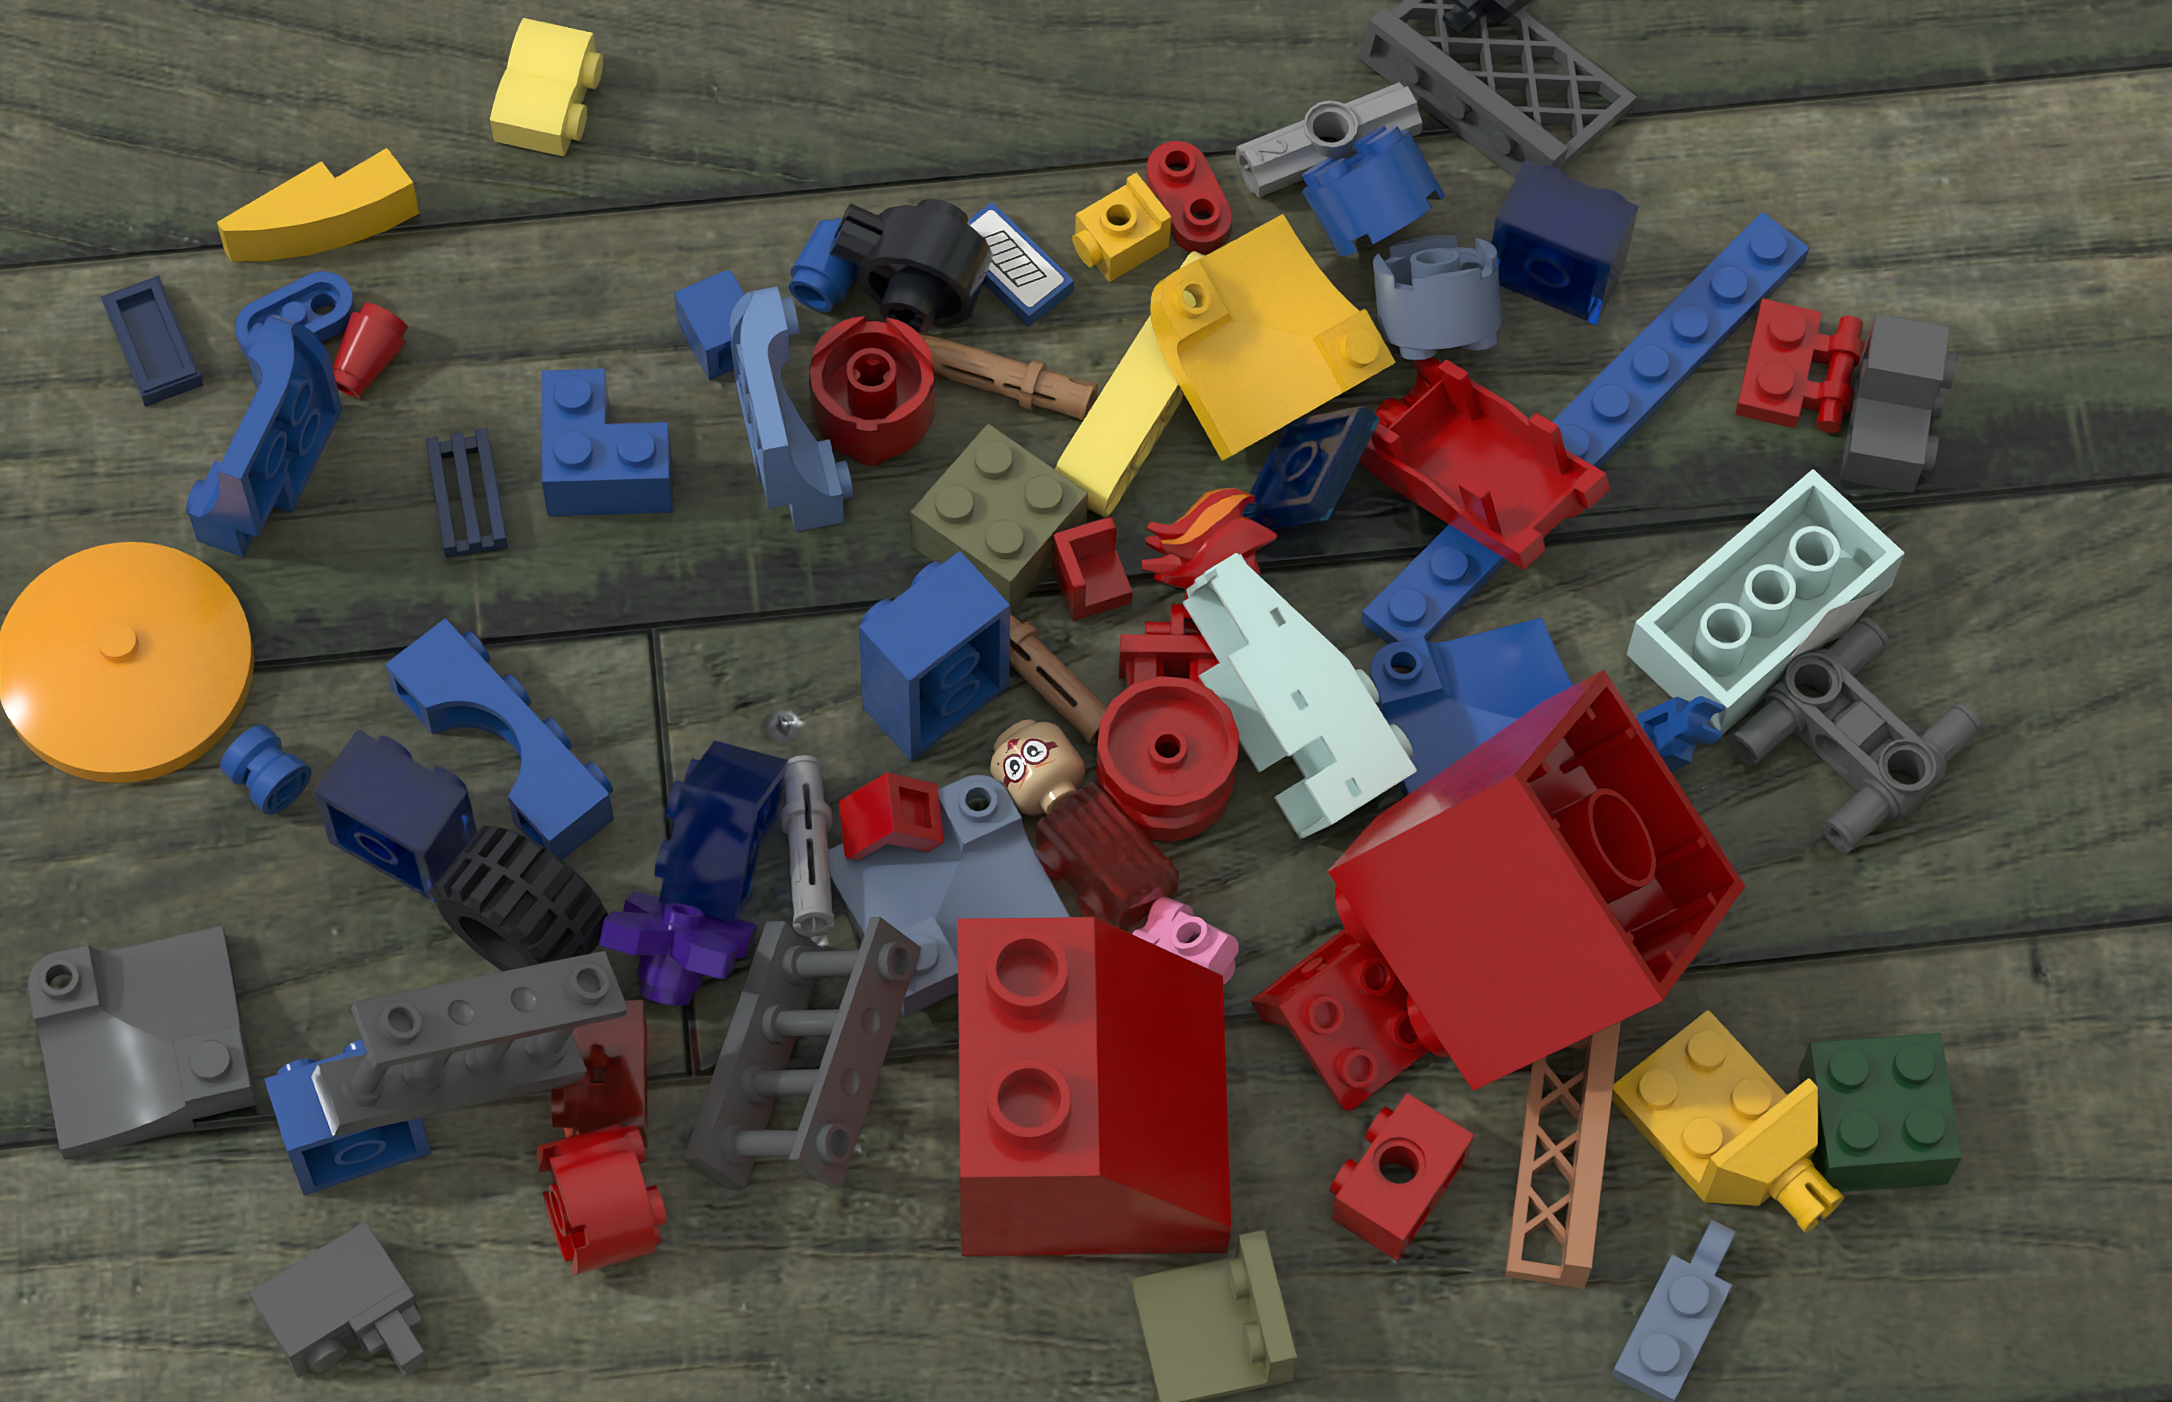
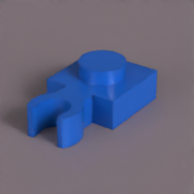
[1637,696,1725,772]

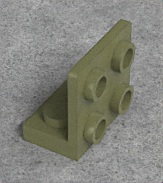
[1132,1230,1297,1402]

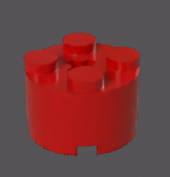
[809,316,935,466]
[537,1123,667,1276]

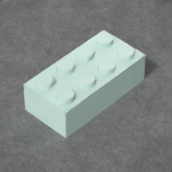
[1627,469,1904,735]

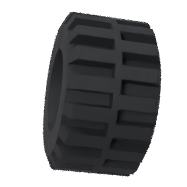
[431,825,609,971]

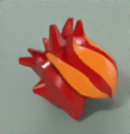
[1141,488,1277,620]

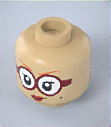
[990,719,1086,816]

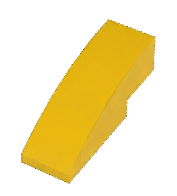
[217,148,420,262]

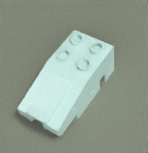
[1182,553,1417,840]

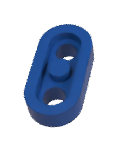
[235,271,355,354]

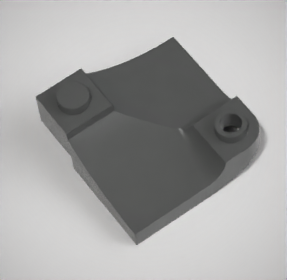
[28,925,258,1159]

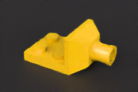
[1612,1010,1844,1233]

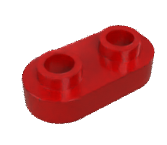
[1146,141,1232,254]

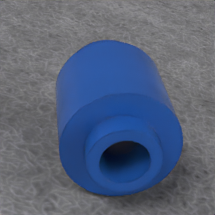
[789,218,858,312]

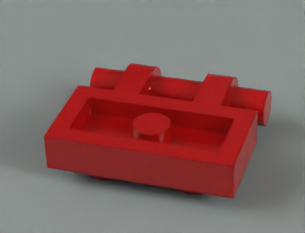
[1735,298,1865,433]

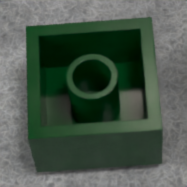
[1798,1033,1962,1192]

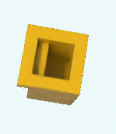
[1072,172,1171,283]

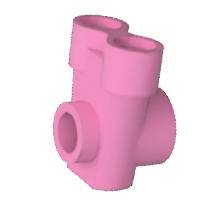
[1132,897,1239,985]

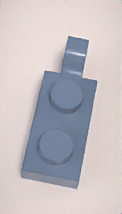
[1611,1220,1736,1402]

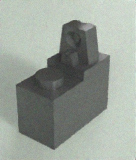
[248,1220,428,1378]

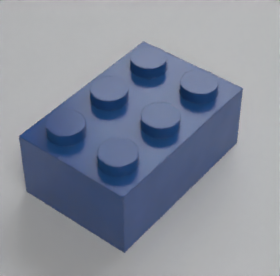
[859,551,1010,762]

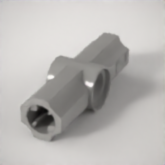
[1236,82,1423,198]

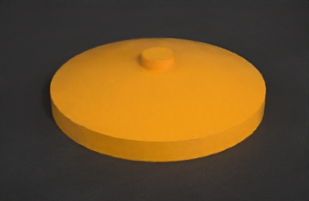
[0,542,254,783]

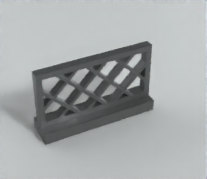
[1358,0,1637,198]

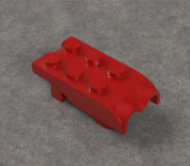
[1336,357,1610,570]

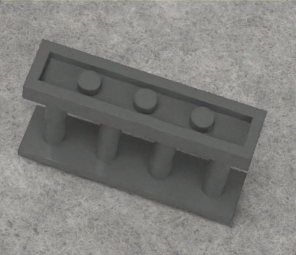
[683,917,921,1189]
[311,951,628,1137]

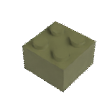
[910,424,1088,613]

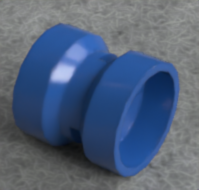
[220,724,312,815]

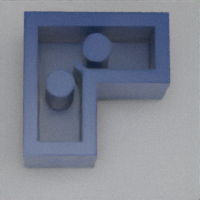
[542,369,673,516]

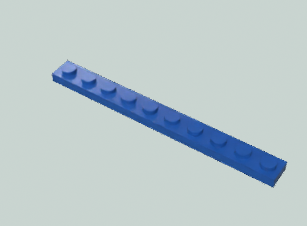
[1361,212,1809,644]

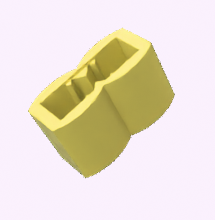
[490,18,603,157]

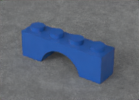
[385,618,614,860]

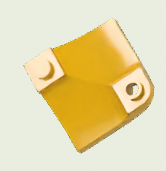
[1150,214,1396,461]

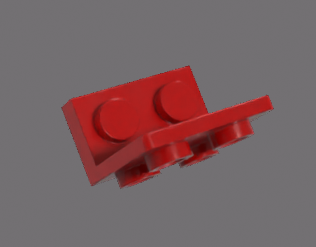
[1249,928,1429,1111]

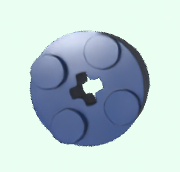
[1302,125,1445,257]

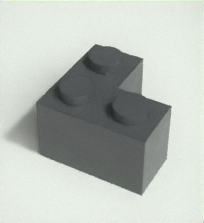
[1840,314,1957,493]

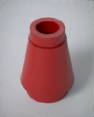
[333,303,408,399]

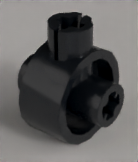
[829,199,993,333]

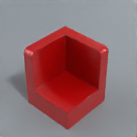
[1052,517,1133,621]
[839,772,944,861]

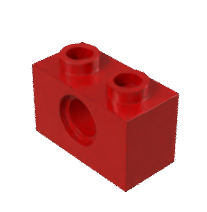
[1329,1093,1474,1261]

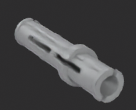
[780,755,835,937]

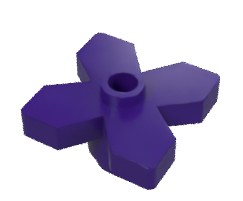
[599,892,758,1006]

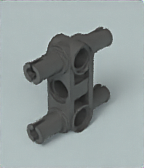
[1729,618,1982,853]

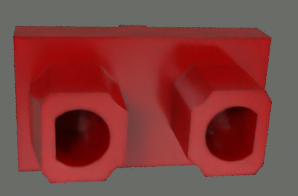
[1119,604,1219,688]

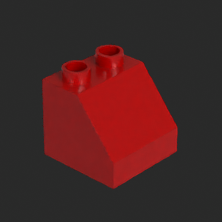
[1327,670,1746,1091]
[958,917,1231,1256]

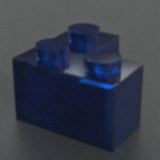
[654,740,788,923]

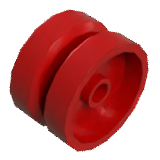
[1096,676,1239,842]

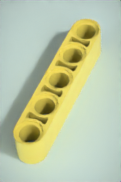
[1055,251,1204,518]

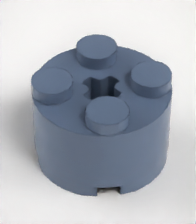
[1373,235,1502,360]

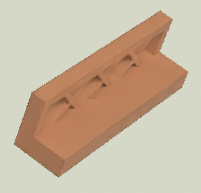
[1505,1021,1621,1289]

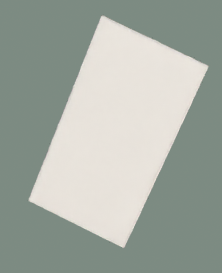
[1791,591,1880,657]

